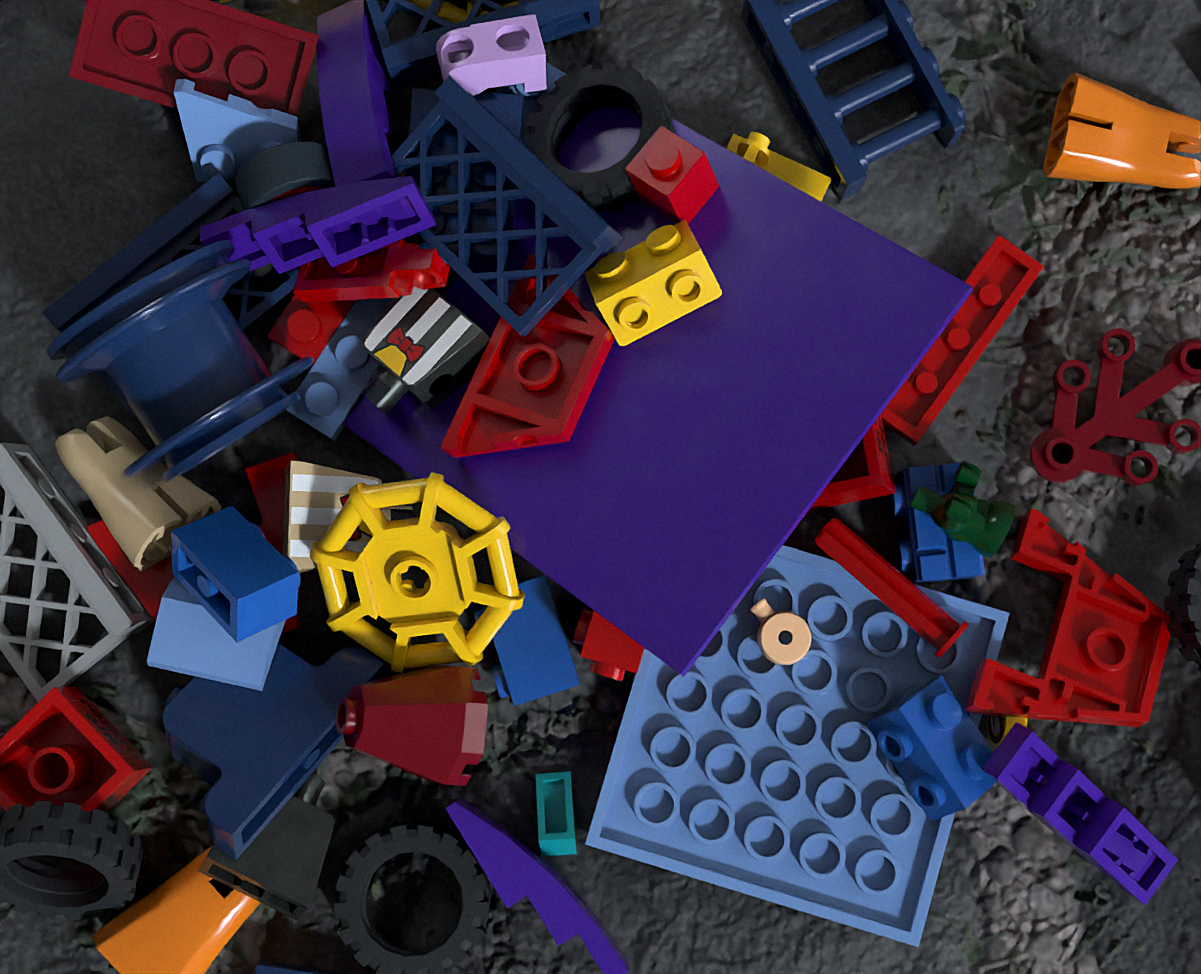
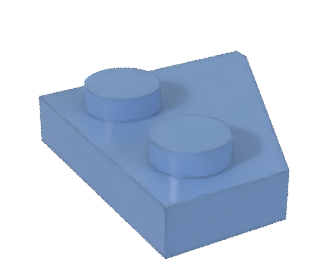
[173,79,303,182]

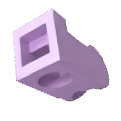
[436,14,546,95]

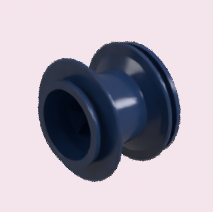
[45,240,314,483]

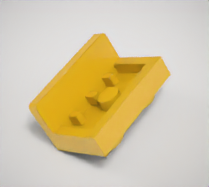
[584,219,722,346]

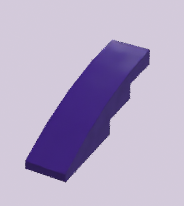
[316,0,396,186]
[199,176,436,274]
[982,722,1178,905]
[445,798,630,974]

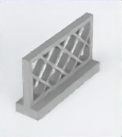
[0,443,155,702]

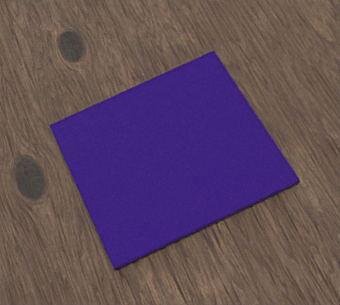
[342,106,973,677]

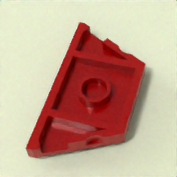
[440,253,615,458]

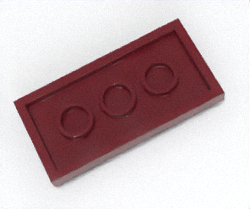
[69,0,319,117]

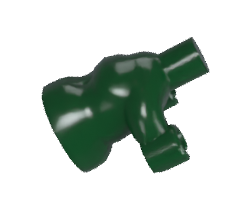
[909,461,1016,559]

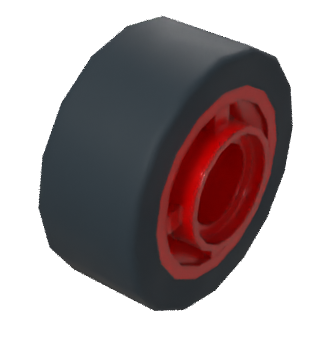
[235,141,335,211]

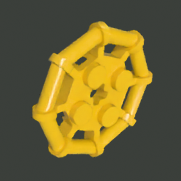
[309,472,525,674]

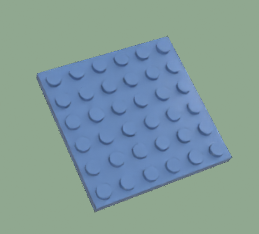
[585,545,1009,947]

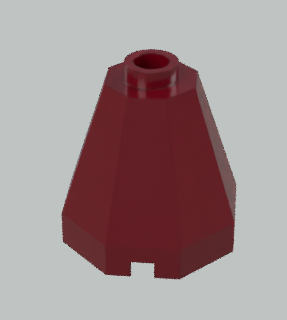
[336,665,488,786]

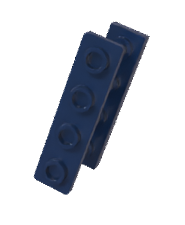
[741,0,965,202]

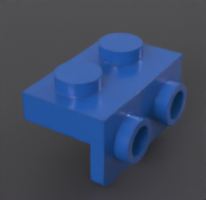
[868,675,996,820]

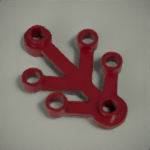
[1030,328,1201,486]

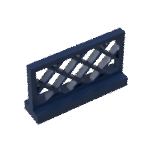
[366,0,600,89]
[391,76,624,337]
[42,173,299,418]

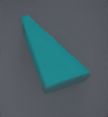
[535,771,577,857]

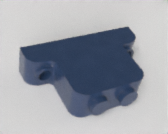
[163,643,385,860]

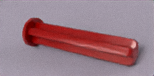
[815,518,969,658]

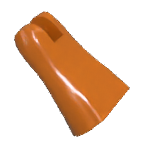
[1043,72,1201,189]
[92,846,261,974]

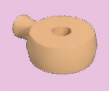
[750,598,811,665]

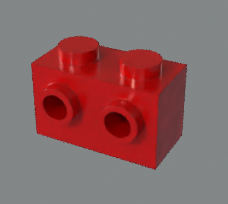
[573,608,645,681]

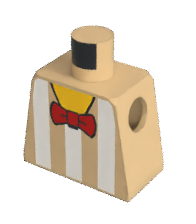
[282,461,413,573]

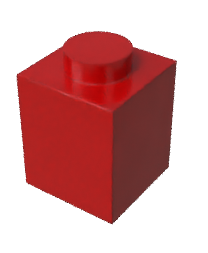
[625,126,719,224]

